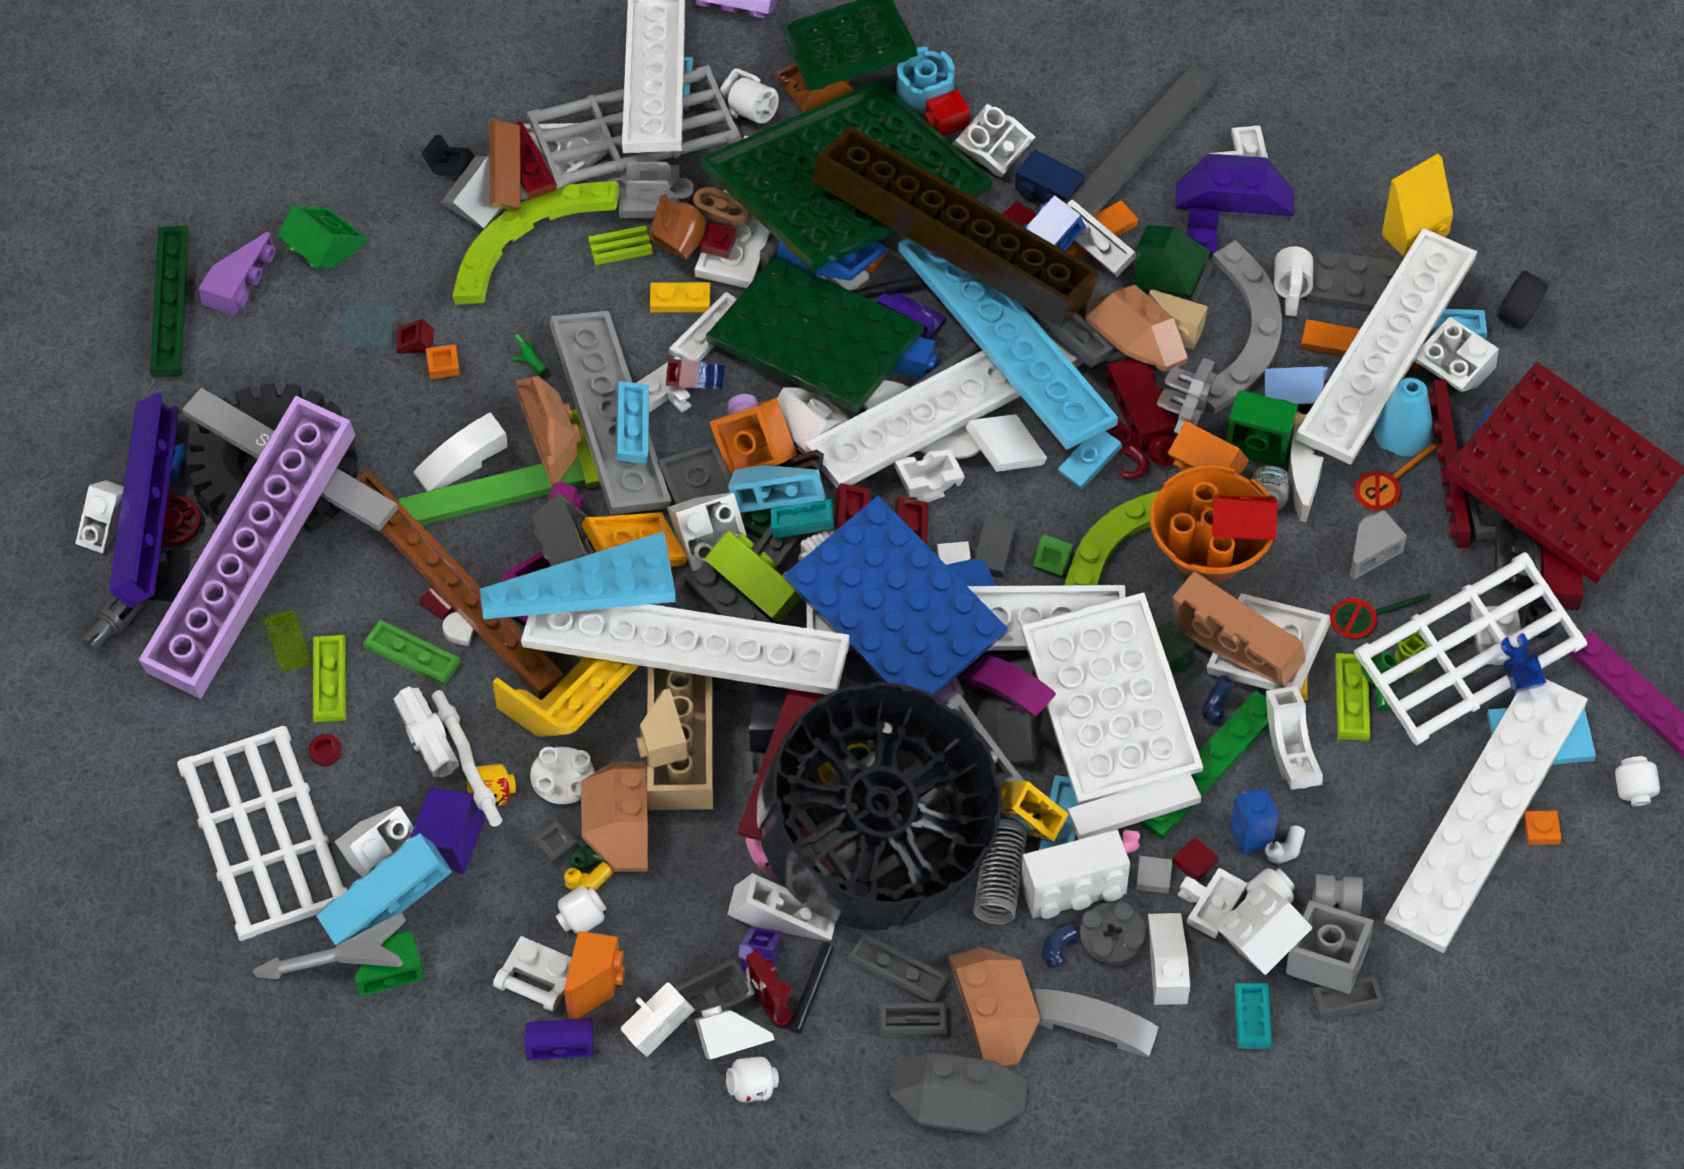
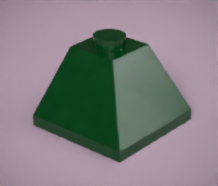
[1134,225,1210,298]

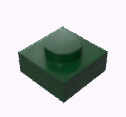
[742,508,771,539]

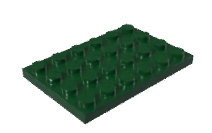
[706,256,924,413]

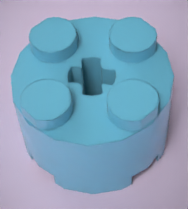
[896,47,955,115]

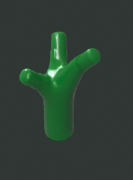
[512,333,549,377]

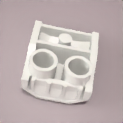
[952,103,1035,177]

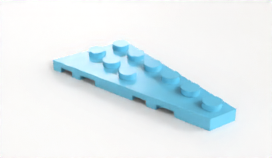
[480,531,676,619]

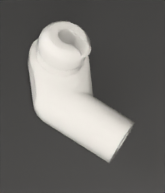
[1265,826,1305,864]

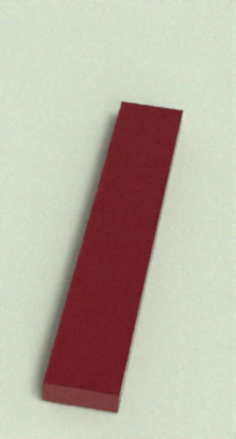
[738,689,823,842]

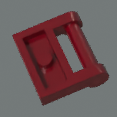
[746,950,792,1028]

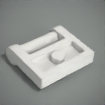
[493,936,572,1012]

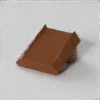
[774,64,854,112]

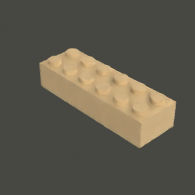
[647,667,714,811]

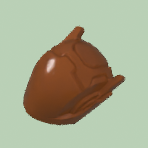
[648,194,706,261]

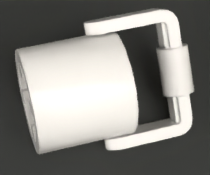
[712,69,779,124]
[1274,246,1313,316]

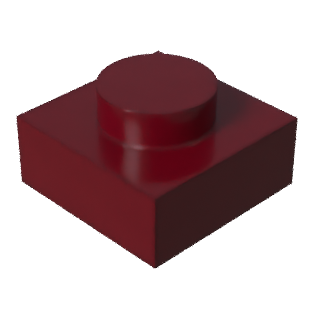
[700,222,737,259]

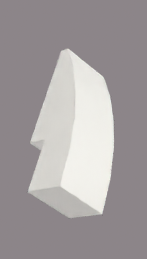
[413,412,508,492]
[1288,424,1324,522]

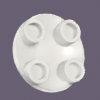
[530,747,595,804]

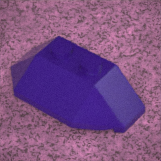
[1175,154,1294,216]

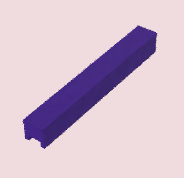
[109,392,179,608]

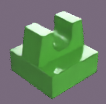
[1033,534,1073,576]

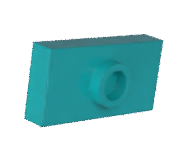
[771,499,835,539]
[1234,983,1272,1049]

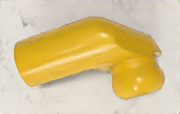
[564,862,614,891]

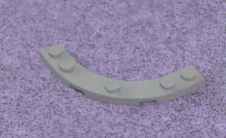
[1206,240,1282,414]

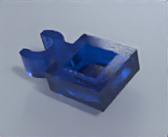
[1501,633,1546,693]

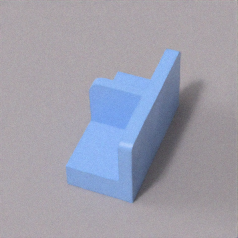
[1265,366,1333,406]

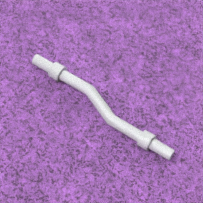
[432,690,502,826]

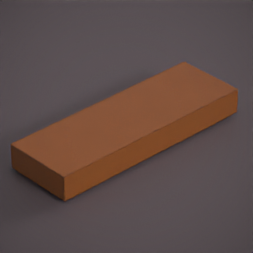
[489,120,521,211]

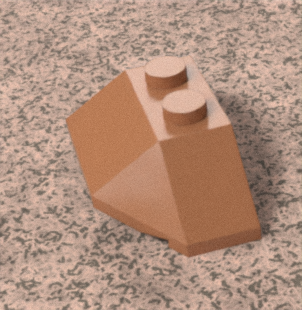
[1085,285,1188,372]
[515,376,581,486]
[581,761,648,872]
[948,947,1040,1068]

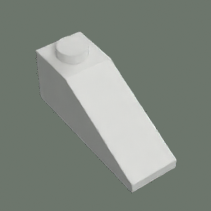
[727,873,836,942]
[1148,913,1190,1005]

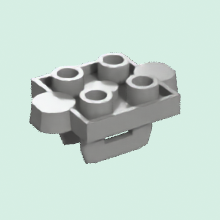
[608,162,693,218]
[1157,358,1217,433]

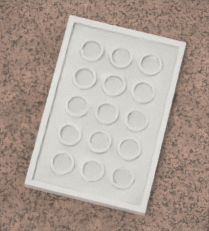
[1021,592,1203,805]

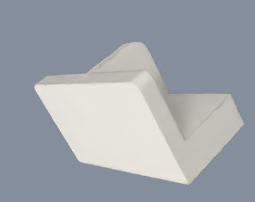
[621,983,695,1057]

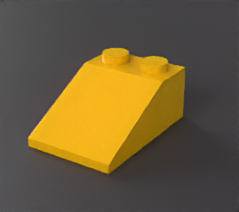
[1382,154,1453,257]

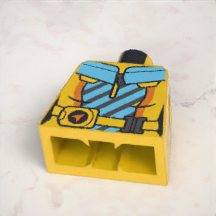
[1000,781,1069,842]

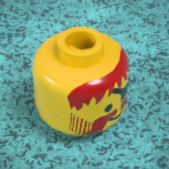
[467,764,516,807]

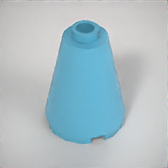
[1373,378,1434,457]

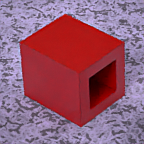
[923,89,970,136]

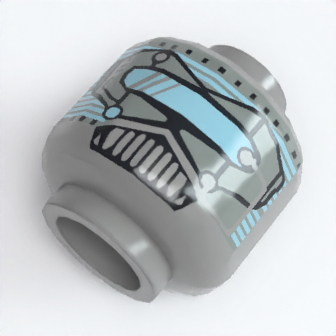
[1252,466,1291,510]

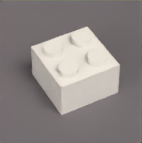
[1216,882,1313,975]

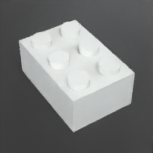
[1020,830,1130,919]

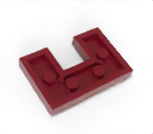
[835,483,928,545]

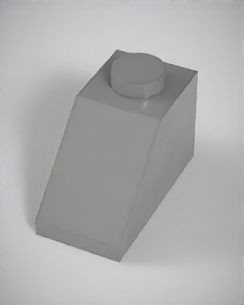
[1350,510,1407,580]

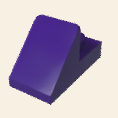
[1187,207,1219,258]
[738,927,783,972]

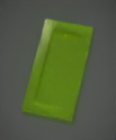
[263,609,311,673]

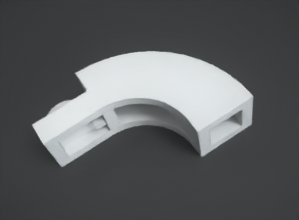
[1266,686,1323,790]

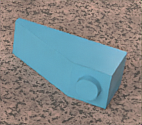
[728,465,826,513]

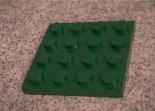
[780,0,918,92]

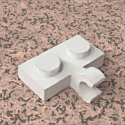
[637,356,691,413]
[1178,868,1248,939]

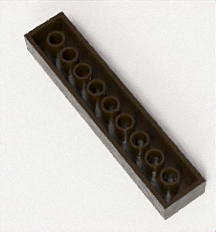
[812,126,1099,328]

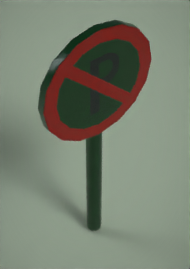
[1330,593,1431,640]

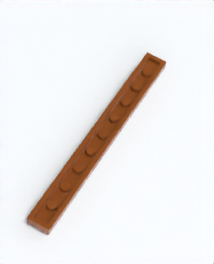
[355,470,564,697]

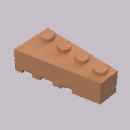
[1172,571,1305,688]

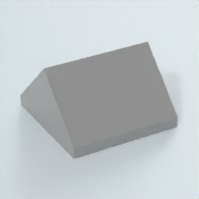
[441,156,521,230]

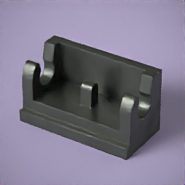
[1494,521,1541,588]

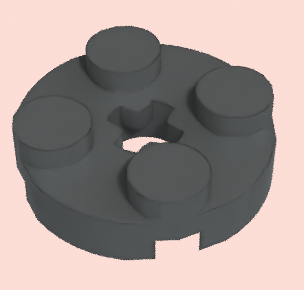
[1079,902,1146,967]

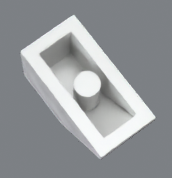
[695,1005,775,1059]

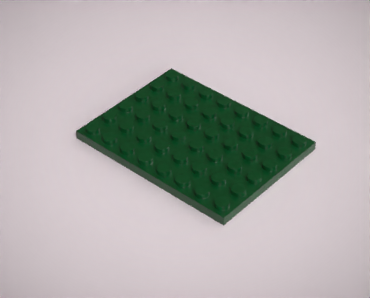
[700,80,993,272]

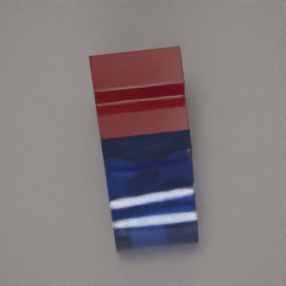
[666,358,725,390]

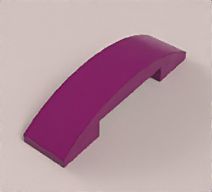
[957,655,1056,717]

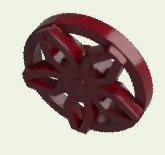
[161,495,201,547]

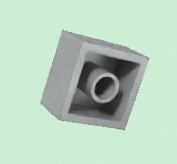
[1286,900,1374,994]

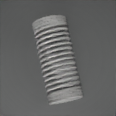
[973,819,1028,924]

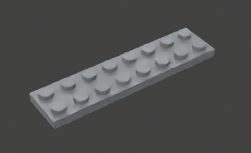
[549,311,671,515]

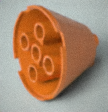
[1150,466,1273,585]

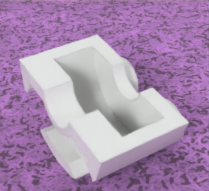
[895,449,965,502]

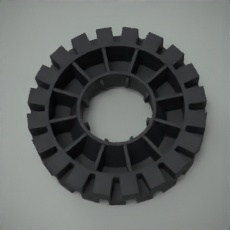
[187,383,359,537]

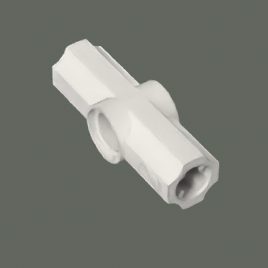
[393,687,459,778]

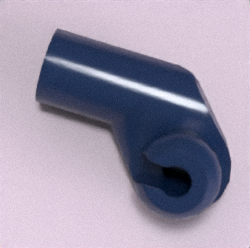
[1202,675,1235,723]
[1041,924,1078,968]

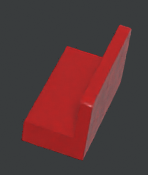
[1212,494,1278,540]

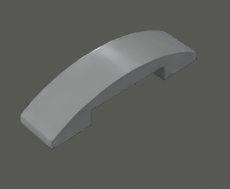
[1031,989,1159,1058]

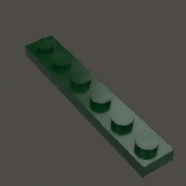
[150,226,189,377]

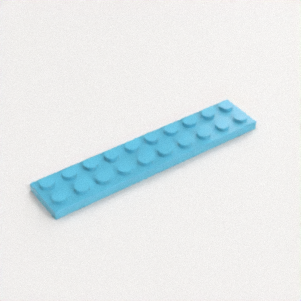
[898,238,1118,450]

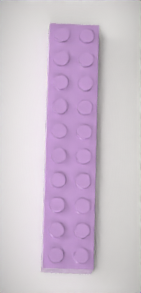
[139,396,355,699]

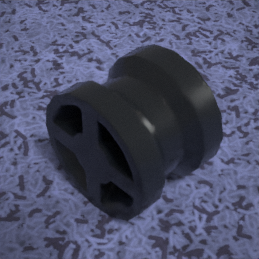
[1525,599,1556,638]

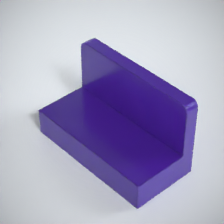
[877,292,945,340]
[524,1018,594,1061]

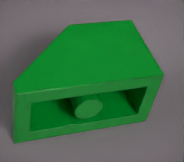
[354,931,424,997]

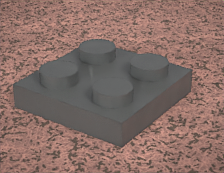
[658,442,731,505]

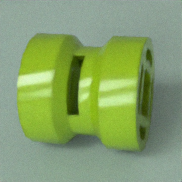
[1395,632,1428,673]

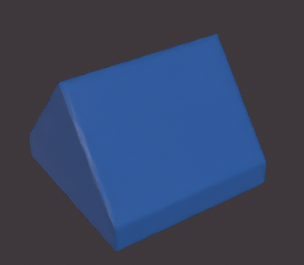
[169,444,187,484]

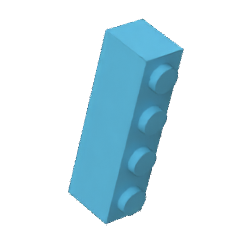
[316,833,452,946]

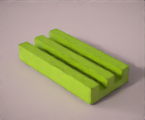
[588,225,653,266]

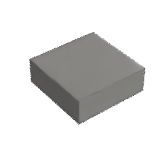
[1136,856,1172,894]

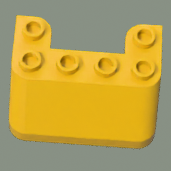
[493,655,639,737]

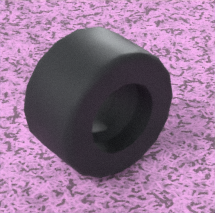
[1497,270,1549,329]

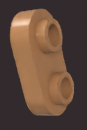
[694,187,750,228]

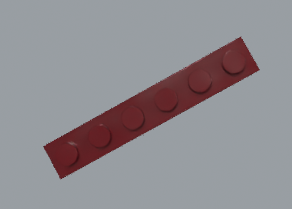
[1428,379,1471,548]

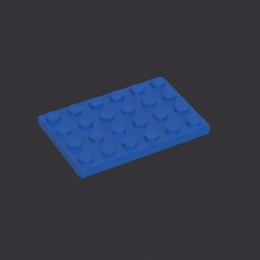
[784,496,1008,696]

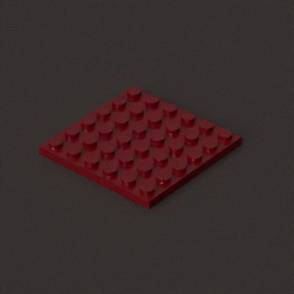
[1443,361,1684,584]

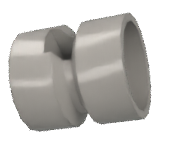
[1312,874,1363,916]

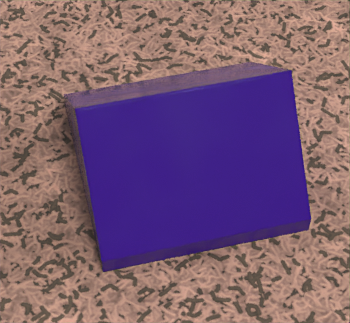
[409,788,485,874]

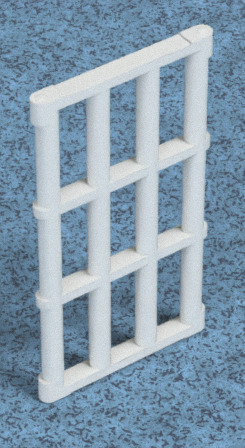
[1354,552,1587,745]
[177,726,348,941]

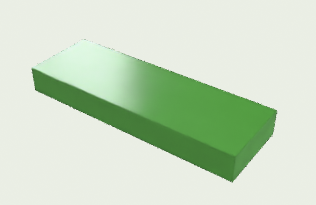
[363,620,461,686]

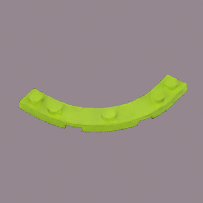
[452,181,620,305]
[1064,491,1160,586]

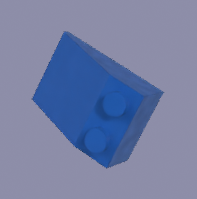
[776,241,887,281]

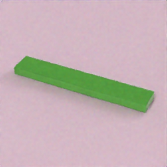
[398,456,585,525]

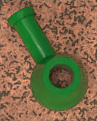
[1361,651,1397,711]

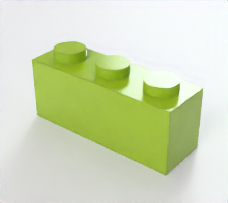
[705,530,801,623]

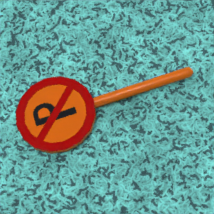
[1354,444,1436,511]

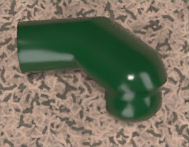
[569,844,608,870]

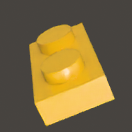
[650,282,710,313]

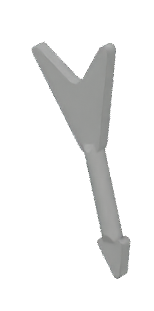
[253,913,406,979]

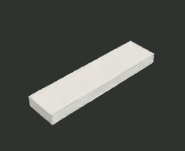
[1067,774,1201,840]

